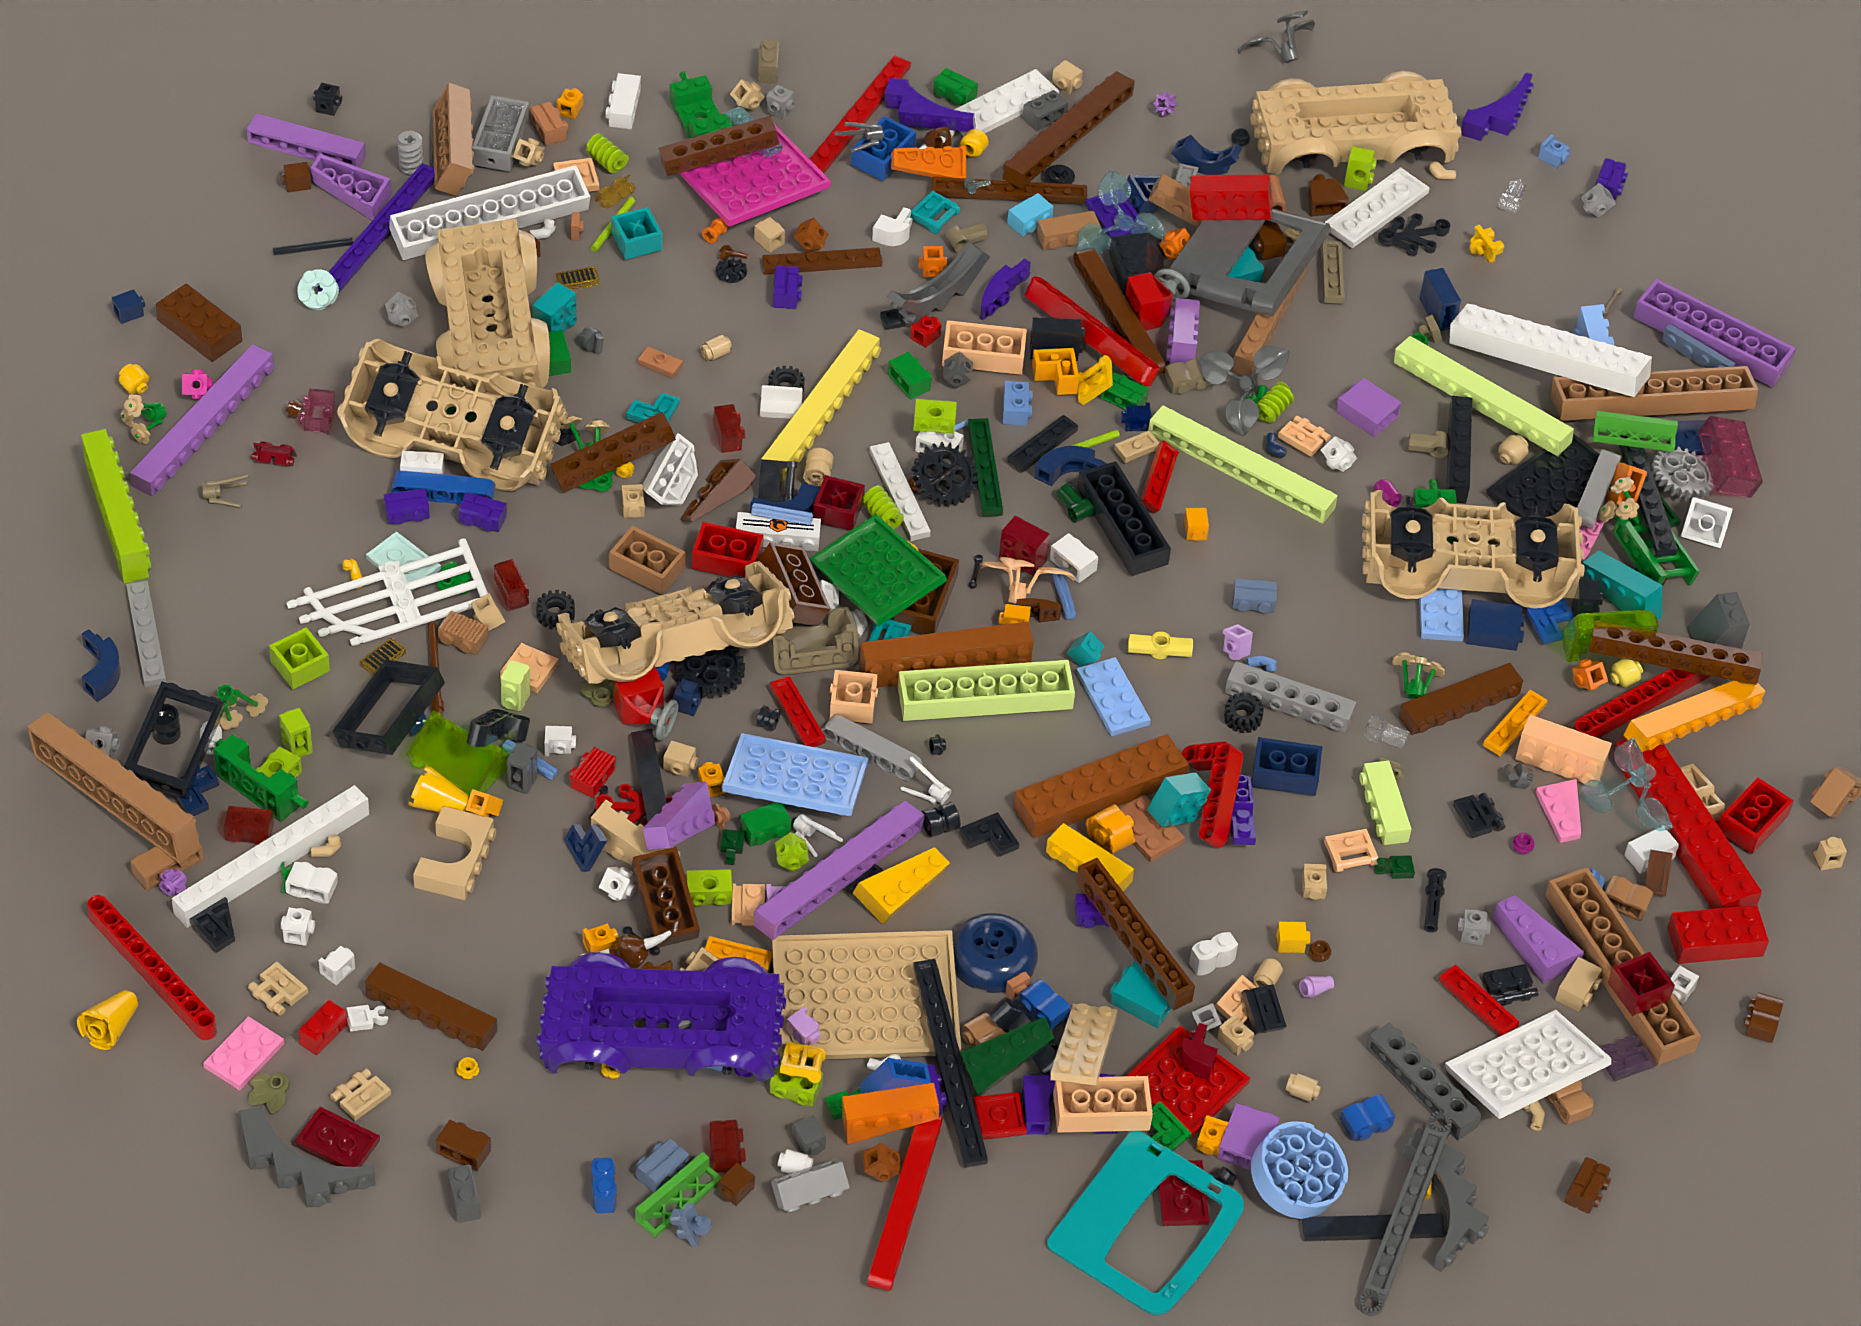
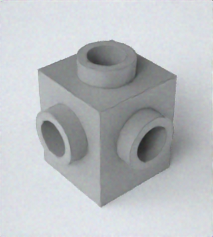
[766,85,795,120]
[1581,183,1616,218]
[385,292,419,328]
[85,726,120,756]
[1458,909,1491,945]

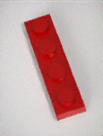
[1140,440,1179,514]
[770,676,826,747]
[1439,964,1520,1036]

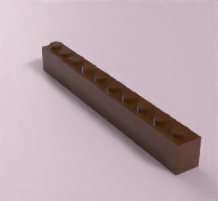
[1003,71,1135,189]

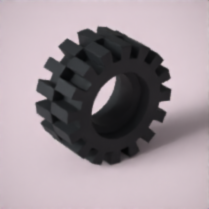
[768,365,805,396]
[536,590,575,630]
[1224,693,1264,733]

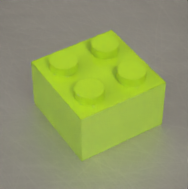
[269,627,330,689]

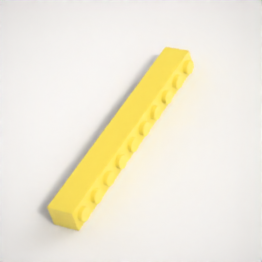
[762,329,881,482]

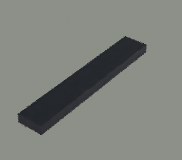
[631,729,667,822]
[1302,1213,1445,1241]

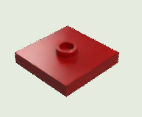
[973,1092,1027,1140]

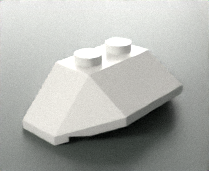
[643,433,698,506]

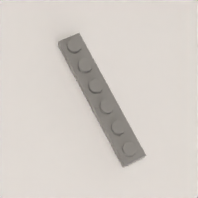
[126,581,166,687]

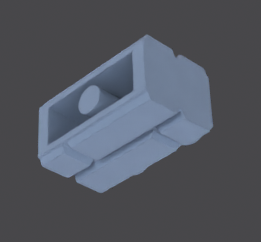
[1232,578,1277,613]
[636,1139,689,1193]

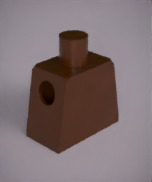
[1308,174,1349,217]

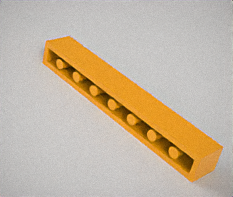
[1624,681,1766,753]

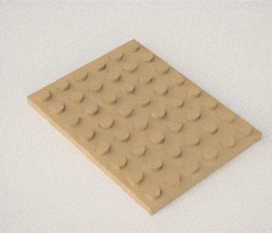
[772,930,961,1060]

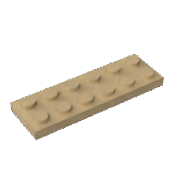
[1050,1003,1118,1086]

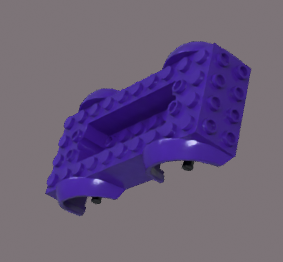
[537,952,786,1081]

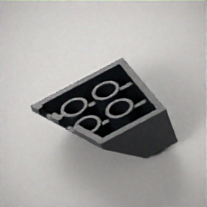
[1109,232,1165,295]

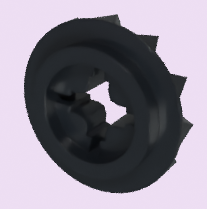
[1044,165,1075,184]
[716,257,747,283]

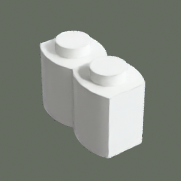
[286,862,338,904]
[1189,932,1238,976]

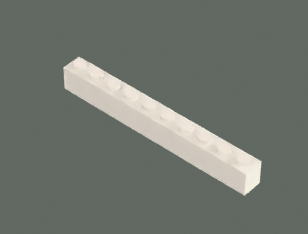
[172,785,369,928]

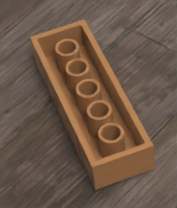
[433,83,474,196]

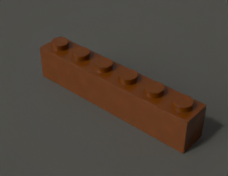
[1399,663,1524,735]
[365,962,497,1051]

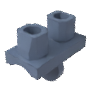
[670,1202,712,1247]

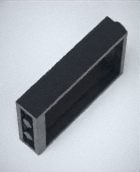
[333,659,445,755]
[124,681,224,799]

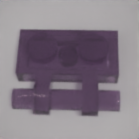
[1600,1036,1655,1082]

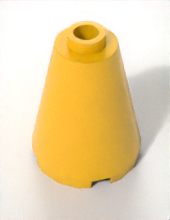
[409,765,470,812]
[77,990,138,1050]

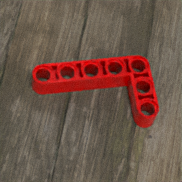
[1181,741,1243,848]

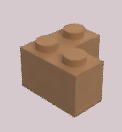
[1810,767,1861,818]

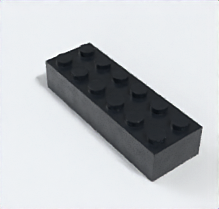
[1077,461,1171,576]

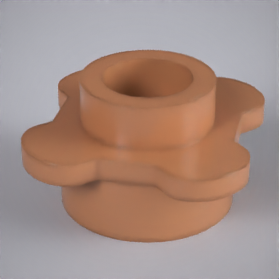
[712,804,730,829]

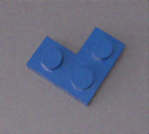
[1526,599,1573,644]

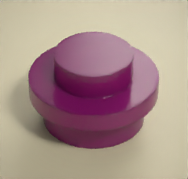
[1512,833,1535,854]

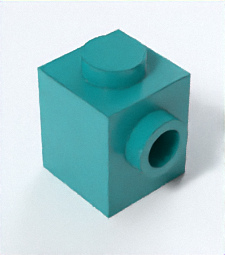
[1066,631,1105,667]

